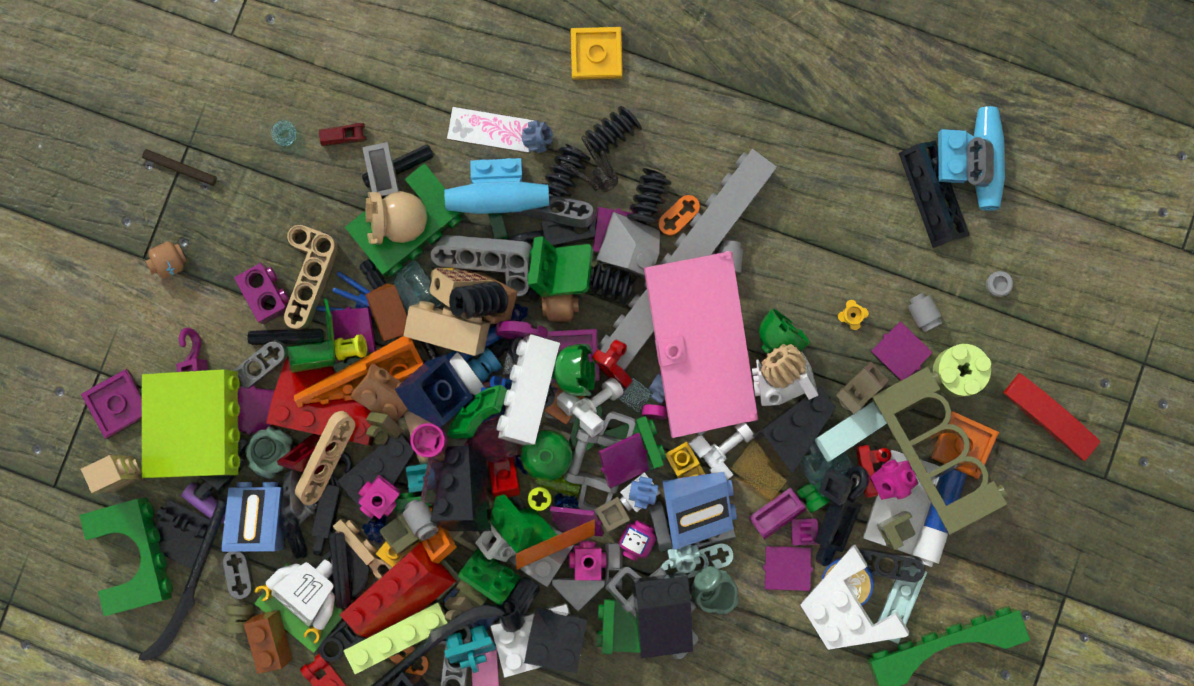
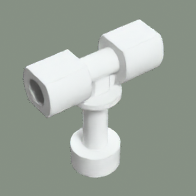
[557,378,623,437]
[688,422,754,480]

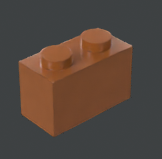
[244,610,293,674]

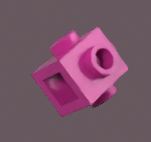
[870,460,919,500]
[358,475,400,519]
[569,541,606,580]

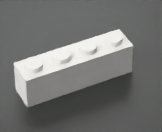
[497,334,560,445]

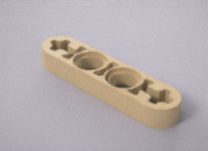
[295,411,355,505]

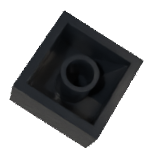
[524,607,588,673]

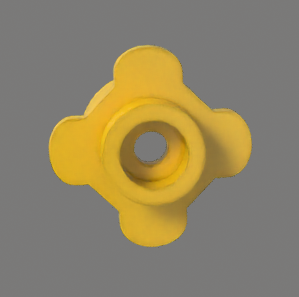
[838,300,869,330]

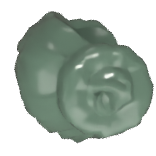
[246,426,293,479]
[690,566,739,615]

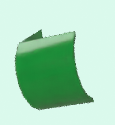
[287,299,335,373]

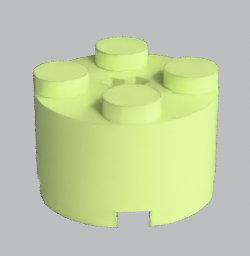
[933,344,991,397]

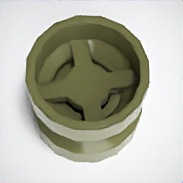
[225,604,253,633]

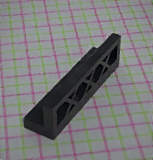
[899,141,970,248]

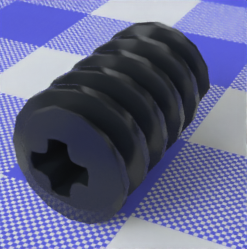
[585,106,642,159]
[542,144,591,197]
[627,168,672,225]
[589,261,637,305]
[449,281,508,319]

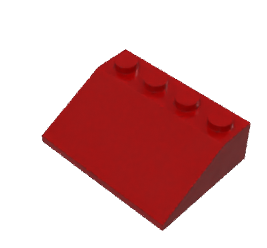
[266,356,374,446]

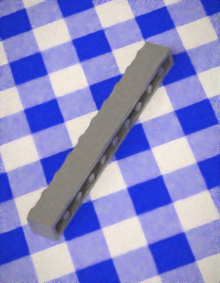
[598,149,777,371]

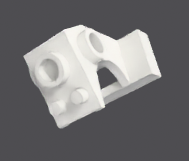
[752,351,818,406]

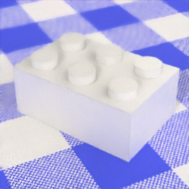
[491,603,581,677]

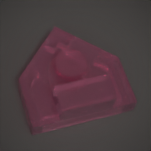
[463,415,519,463]

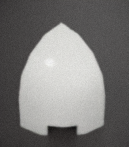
[450,352,484,395]

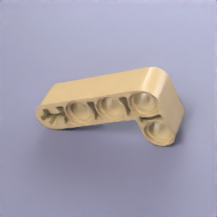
[284,225,339,330]

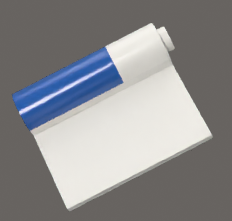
[862,450,967,567]

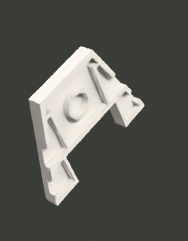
[801,545,909,650]

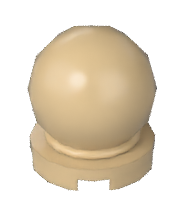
[365,191,427,244]

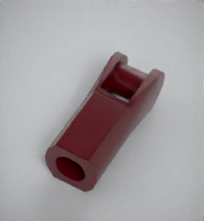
[319,123,367,146]

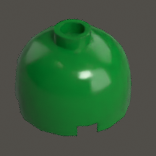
[758,309,810,354]
[552,344,596,396]
[521,429,573,482]

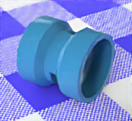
[467,348,503,383]

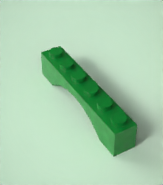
[867,606,1030,686]

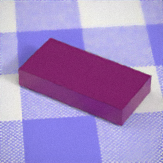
[748,488,806,540]

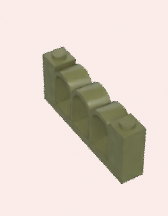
[872,367,1009,537]

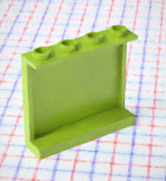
[142,369,240,478]

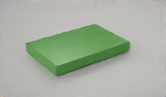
[254,562,345,653]

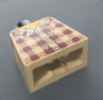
[430,268,492,307]

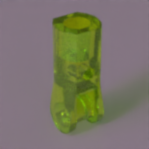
[535,476,581,498]

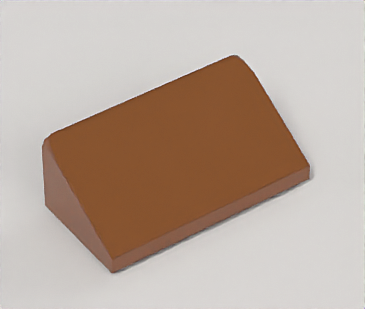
[365,284,407,341]

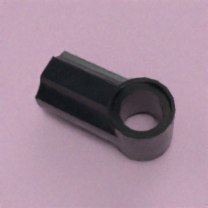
[496,577,540,632]

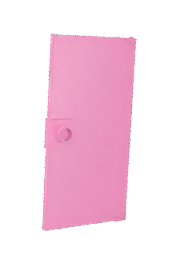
[644,251,758,438]

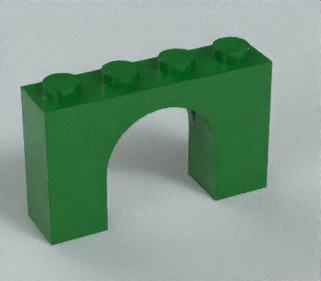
[345,163,465,278]
[79,498,173,617]

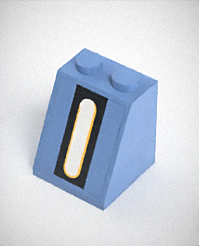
[663,472,737,550]
[222,482,285,552]

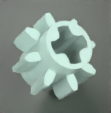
[668,545,701,573]

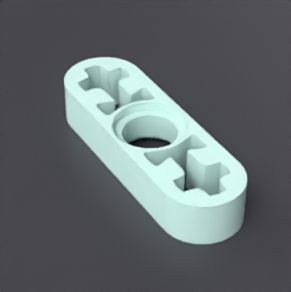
[661,543,733,578]

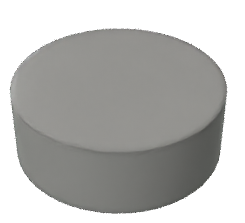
[985,271,1013,297]

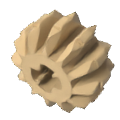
[761,344,807,388]

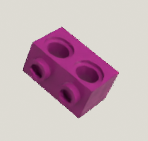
[234,263,289,325]

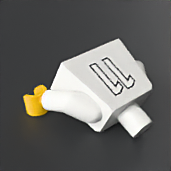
[255,560,335,643]

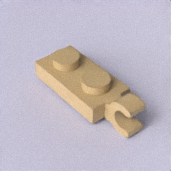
[333,519,392,578]

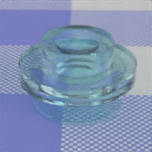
[271,120,297,146]

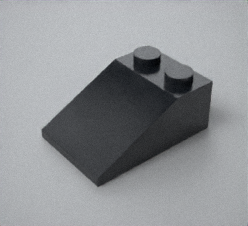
[631,573,693,659]

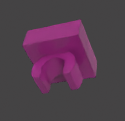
[790,518,818,545]

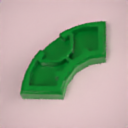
[447,385,507,439]

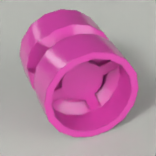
[410,423,448,458]

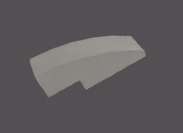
[362,142,400,199]

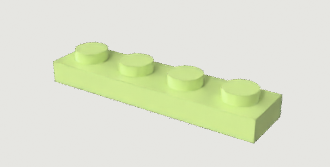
[344,602,449,674]

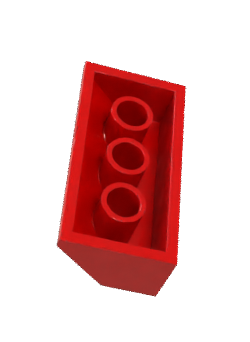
[340,542,456,638]

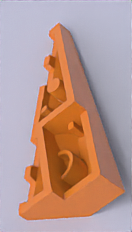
[294,336,424,408]

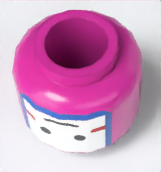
[619,520,657,561]

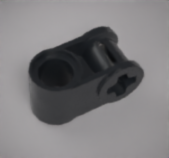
[319,621,366,662]

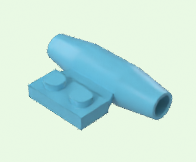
[938,106,1005,211]
[445,158,549,214]

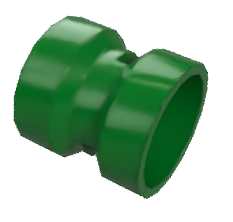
[796,477,831,513]

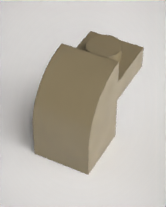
[836,362,889,414]

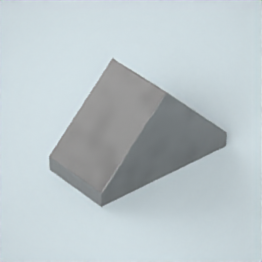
[552,578,605,611]

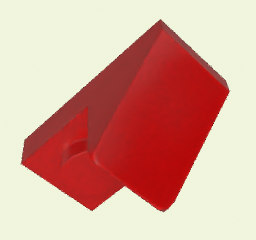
[488,452,521,500]

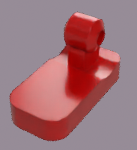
[591,340,633,389]
[855,445,891,498]

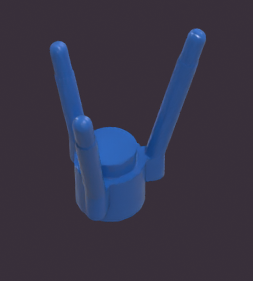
[316,271,374,317]

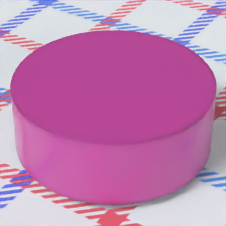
[642,404,668,419]

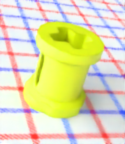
[334,334,367,361]
[528,487,552,511]

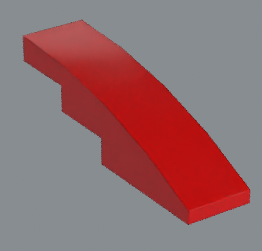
[1003,373,1101,461]

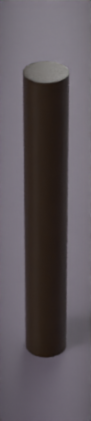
[142,149,217,186]

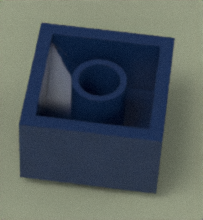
[395,355,473,427]

